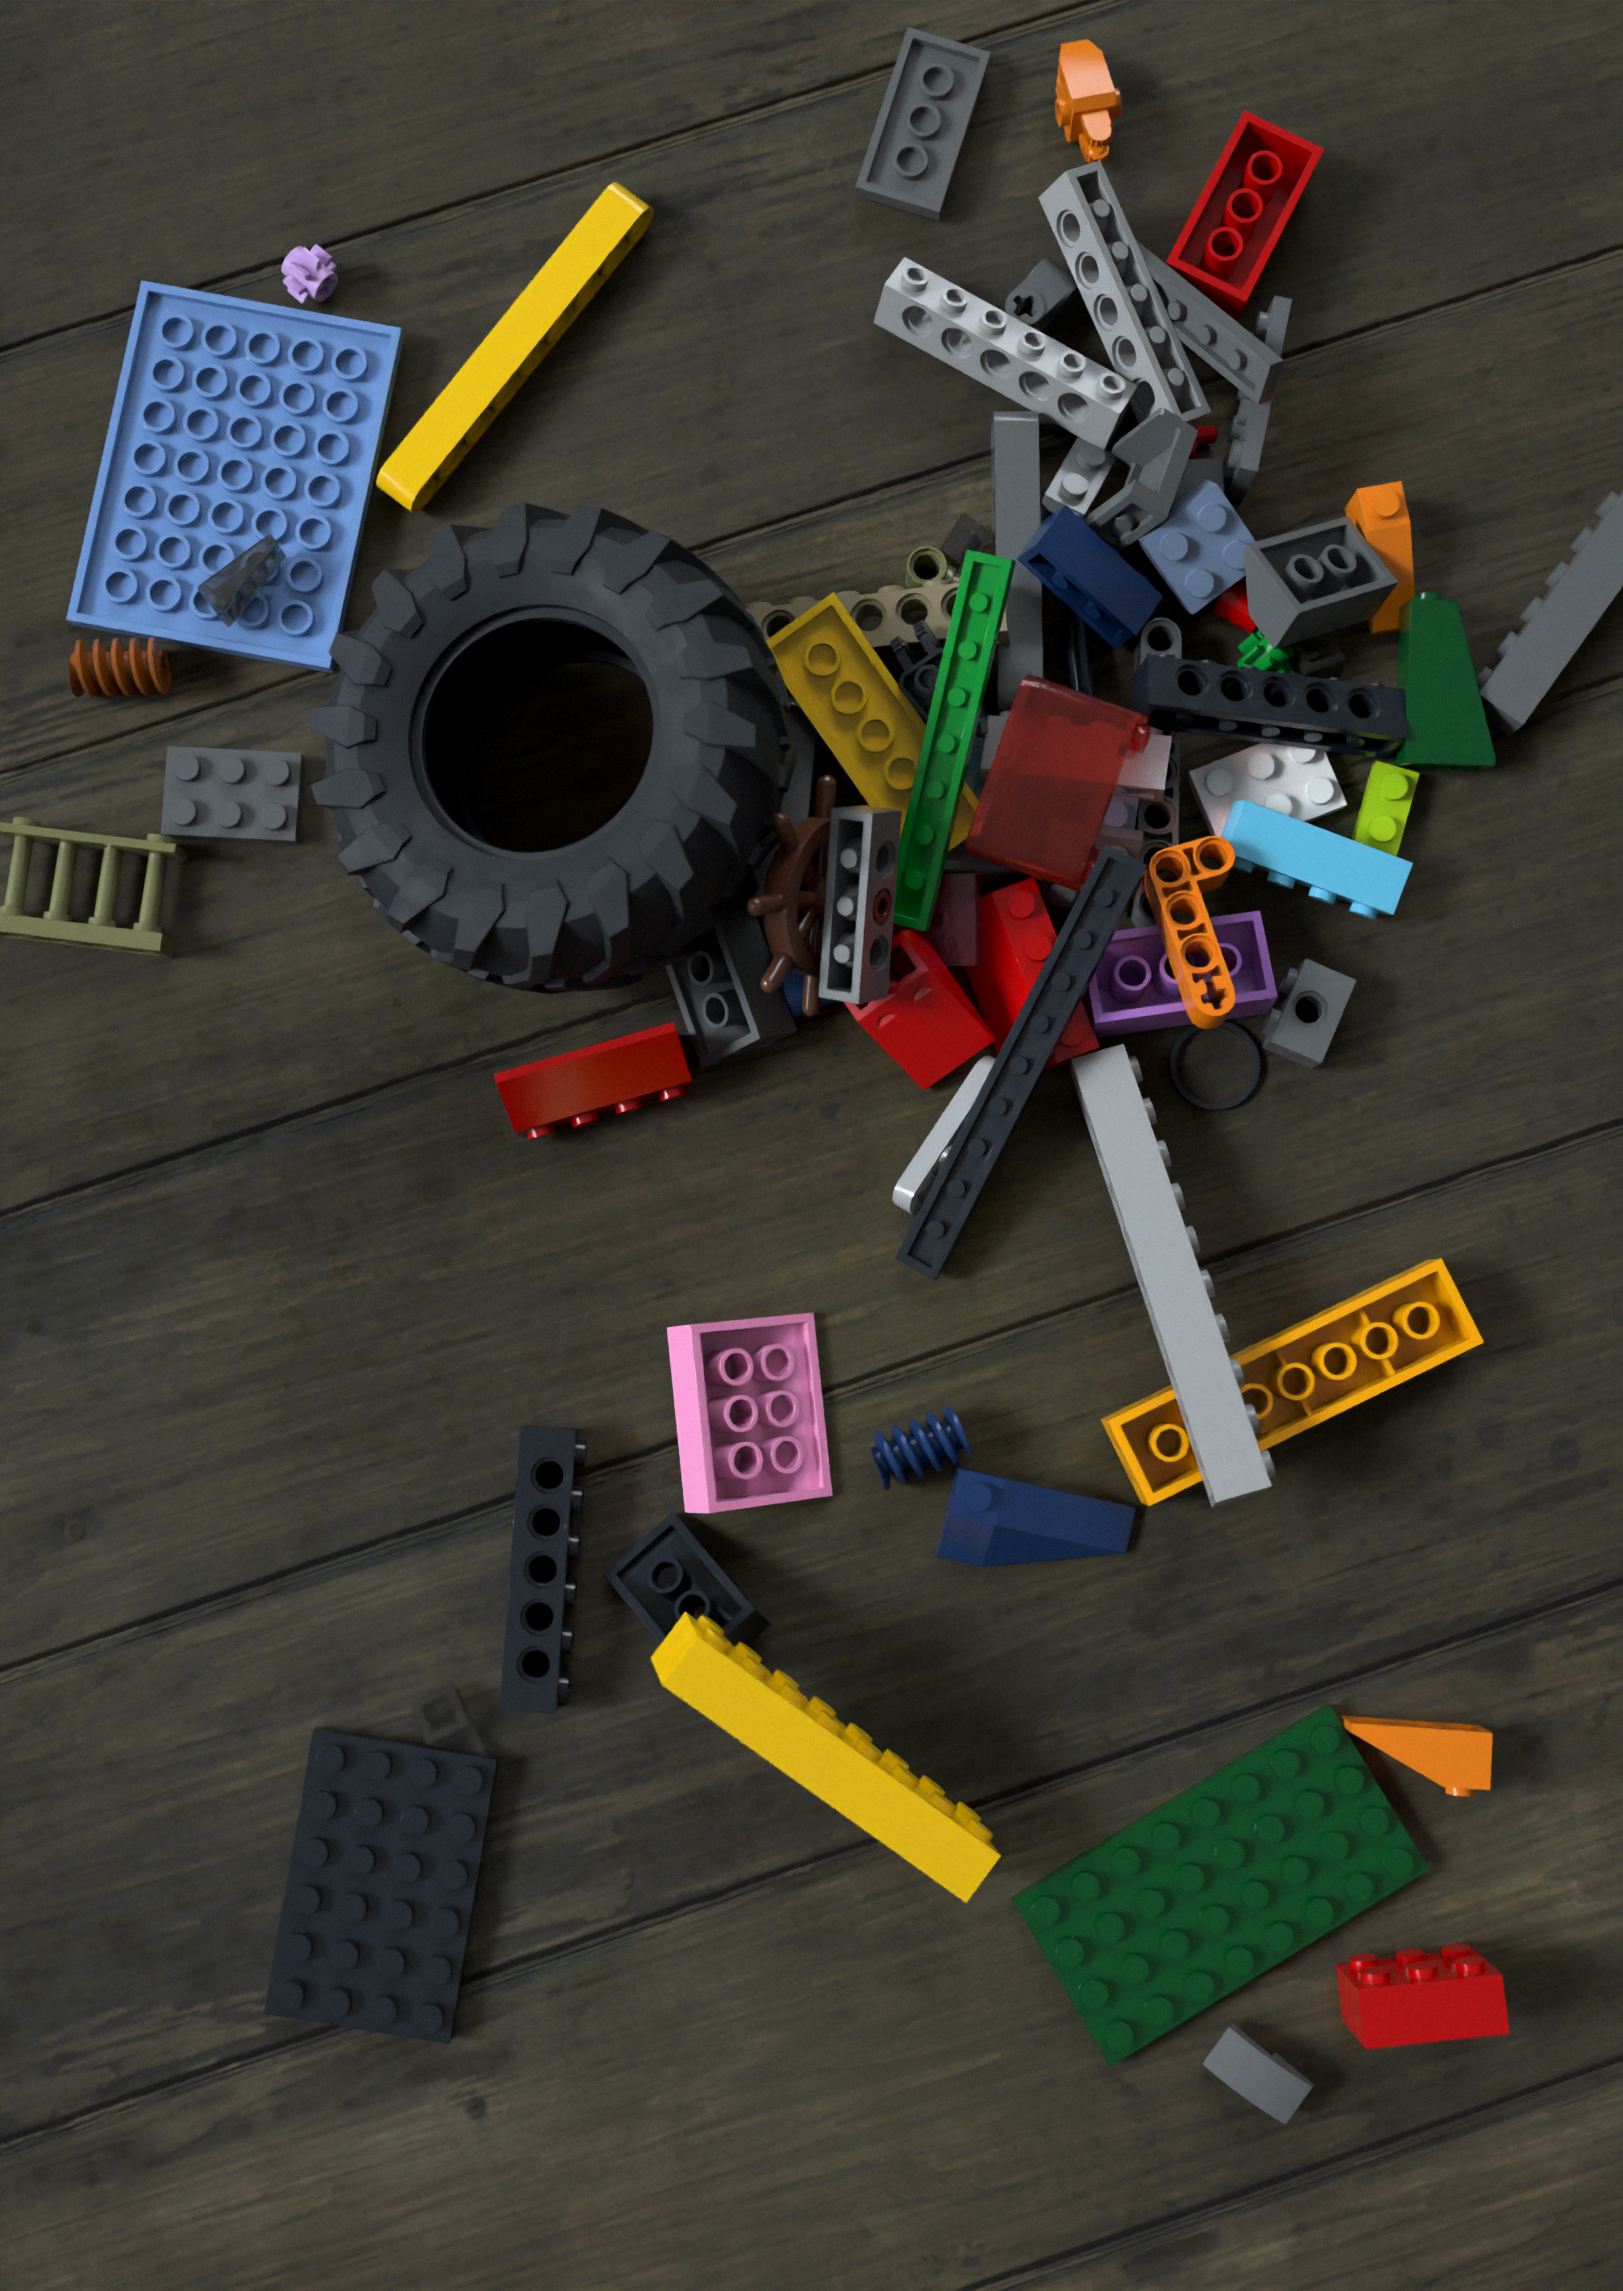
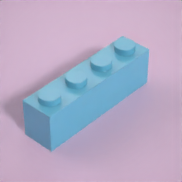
[1221,800,1413,920]

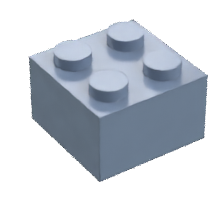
[1136,479,1256,615]

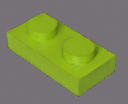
[1351,761,1420,857]

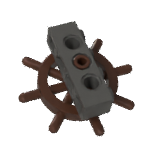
[747,775,902,1016]

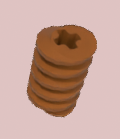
[69,637,172,697]

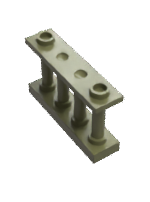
[0,817,188,959]

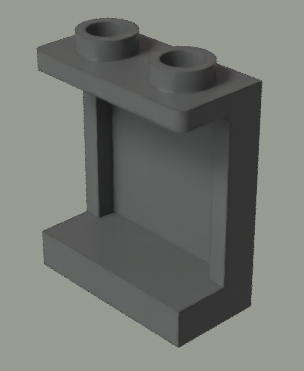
[1085,407,1198,552]

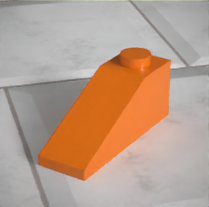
[1345,481,1415,635]
[1340,1716,1493,1797]

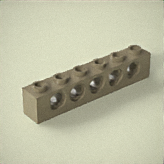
[745,579,1011,660]

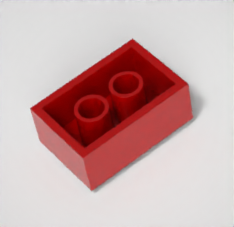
[1335,1944,1510,2049]

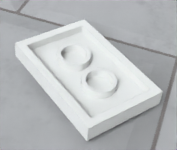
[1186,743,1347,837]

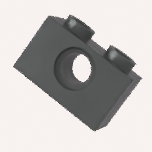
[1261,959,1356,1069]

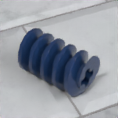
[869,1406,973,1491]

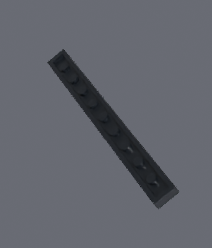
[895,845,1149,1280]

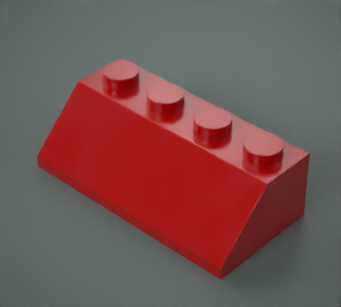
[945,877,1099,1072]
[494,1022,694,1141]

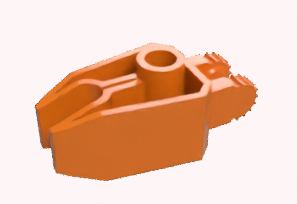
[1055,39,1122,165]

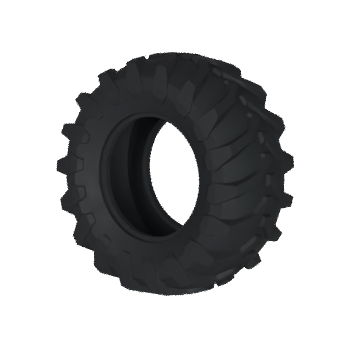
[310,503,797,994]

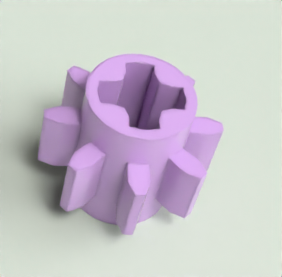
[282,244,338,304]

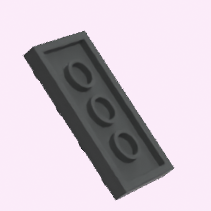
[855,27,991,221]
[1223,295,1292,505]

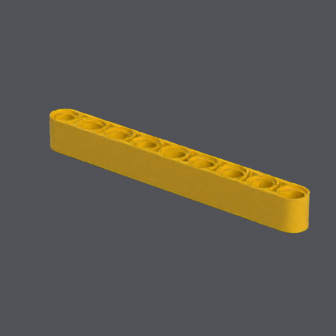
[376,182,653,513]

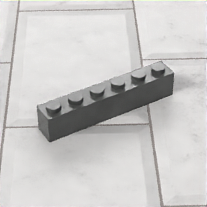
[1476,490,1623,737]

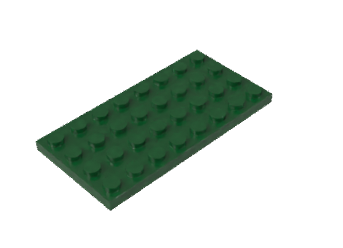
[1011,1703,1429,2067]

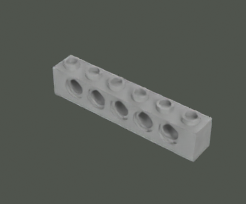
[1038,160,1211,426]
[873,257,1138,450]

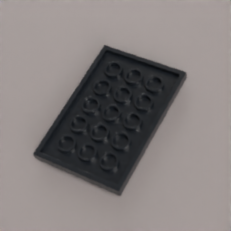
[264,1727,500,2044]

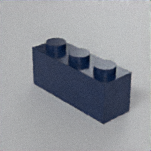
[1017,505,1163,648]

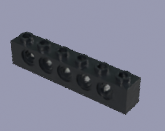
[1132,654,1408,759]
[499,1425,587,1714]

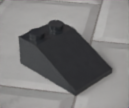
[604,1512,772,1647]

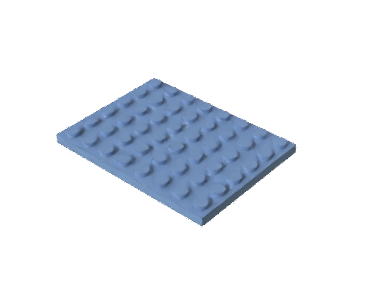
[66,280,404,673]

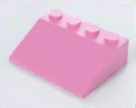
[667,1312,833,1513]

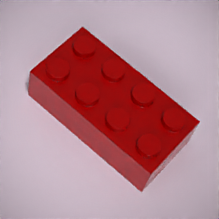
[1165,110,1324,322]

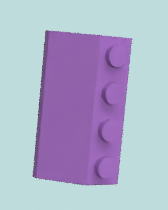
[1082,911,1278,1038]

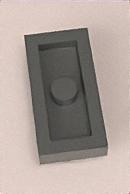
[1040,437,1117,518]

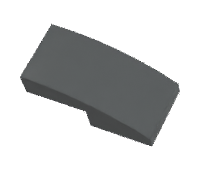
[1203,2024,1314,2125]

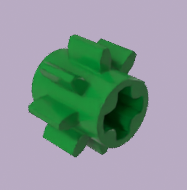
[1237,630,1294,673]

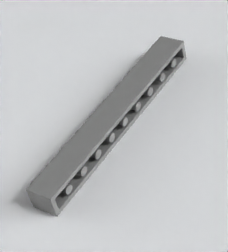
[1070,1044,1276,1507]

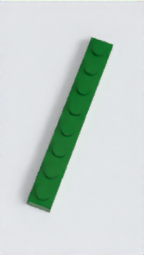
[893,550,1016,931]

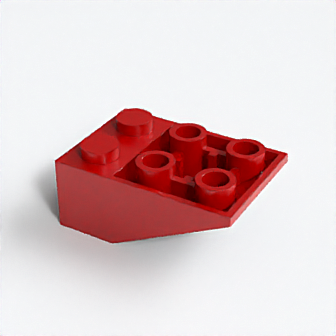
[843,929,996,1091]

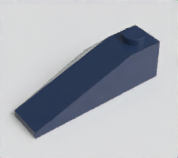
[936,1466,1136,1567]

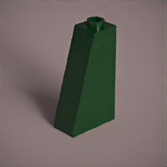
[1393,592,1495,772]

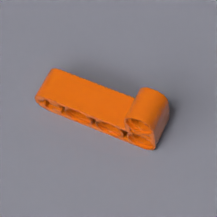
[1144,836,1236,1030]

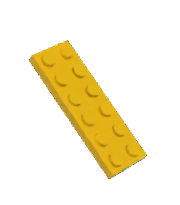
[766,592,992,851]

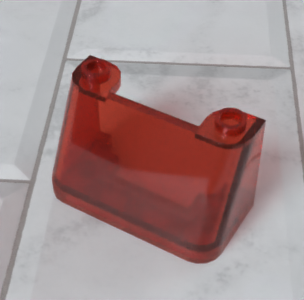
[966,675,1151,893]

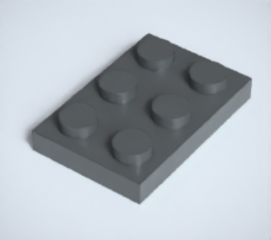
[160,746,305,845]

